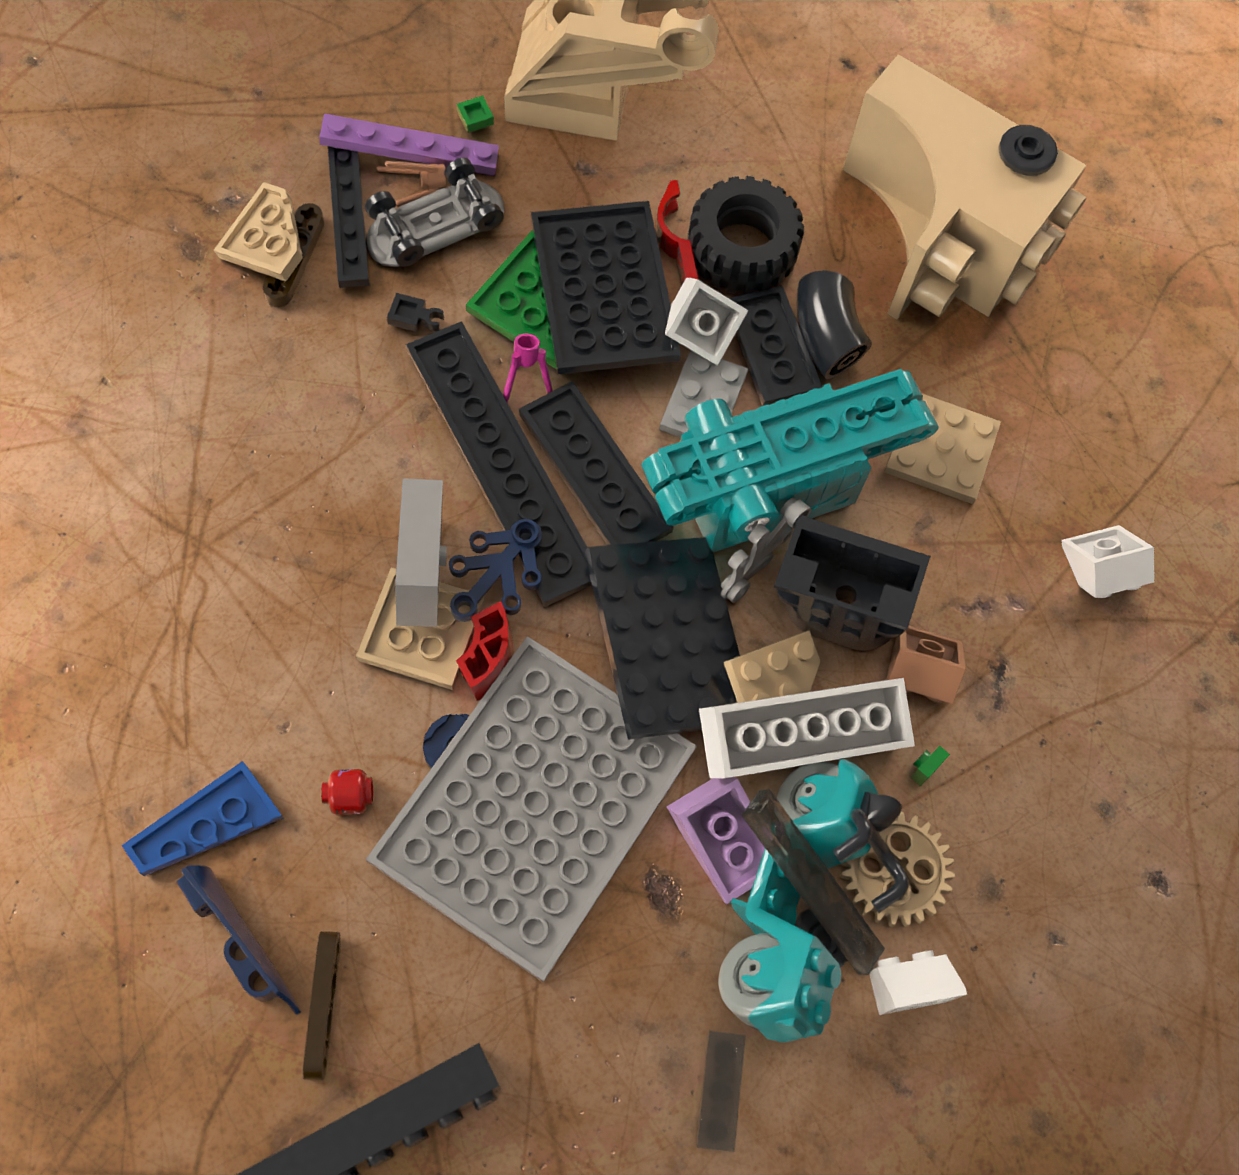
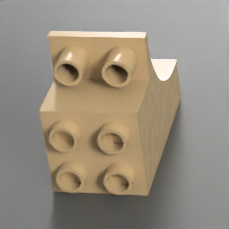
[843,54,1087,320]

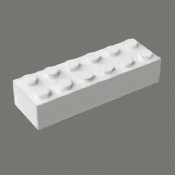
[699,678,915,778]

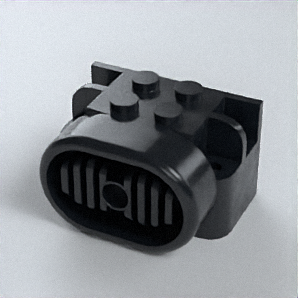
[774,515,931,650]

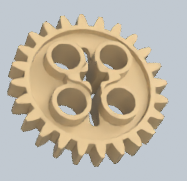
[839,812,955,927]

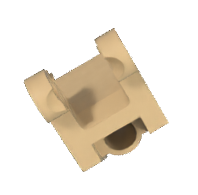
[504,0,719,141]

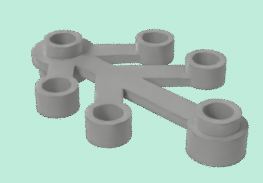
[721,498,811,603]

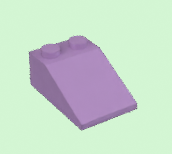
[667,777,769,904]

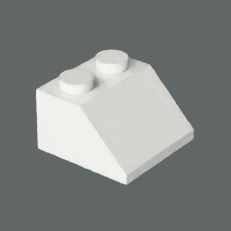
[665,278,748,365]
[1062,525,1154,598]
[869,950,967,1015]

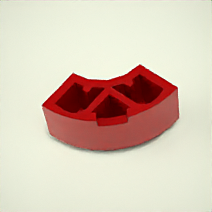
[456,601,513,701]

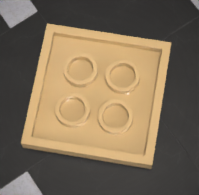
[884,394,1001,504]
[356,567,485,690]

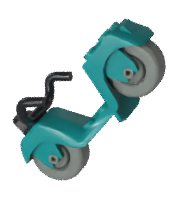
[718,759,909,1043]

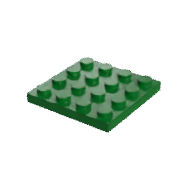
[466,229,565,375]

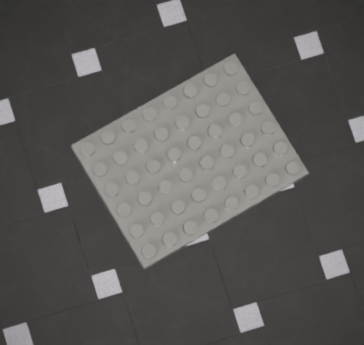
[366,636,697,982]

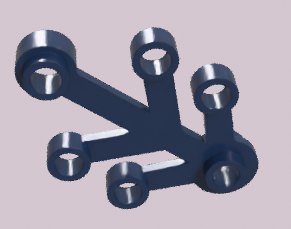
[449,519,542,622]

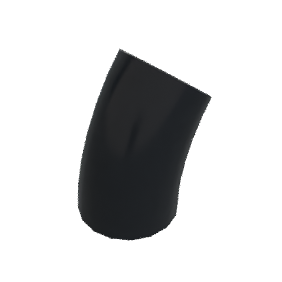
[796,270,872,379]

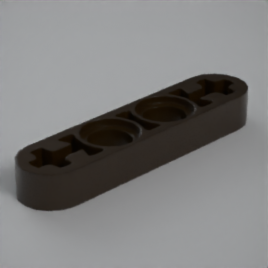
[263,203,324,307]
[303,931,341,1080]

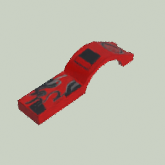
[655,180,698,287]

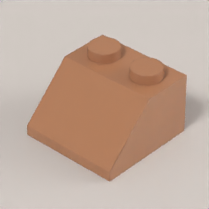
[887,626,966,704]

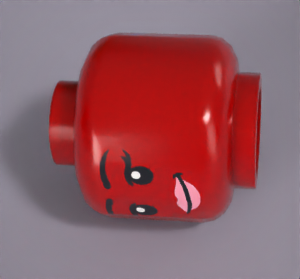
[321,769,373,815]

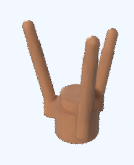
[376,161,446,206]

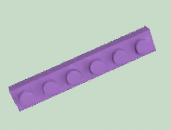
[319,114,499,176]

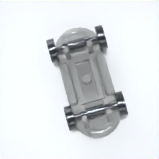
[365,157,504,267]

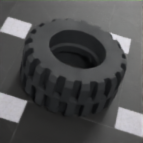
[688,176,804,295]

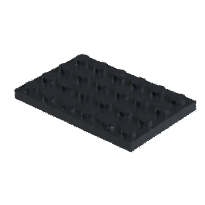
[531,201,681,375]
[585,537,740,740]

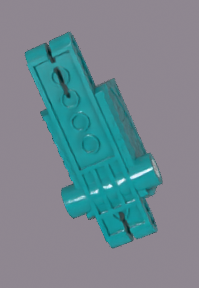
[641,369,939,553]

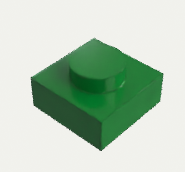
[456,95,494,133]
[910,746,950,786]

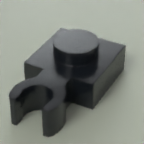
[387,293,444,332]

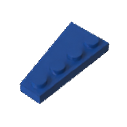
[121,761,284,876]

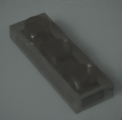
[696,1030,746,1153]

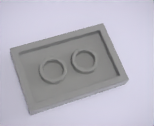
[659,350,748,437]

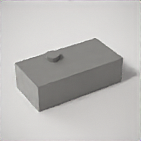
[395,479,447,627]

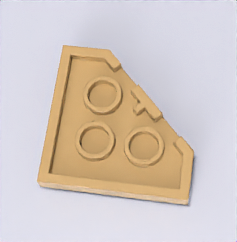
[213,182,303,282]
[723,631,820,703]

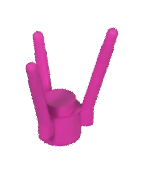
[503,333,553,403]

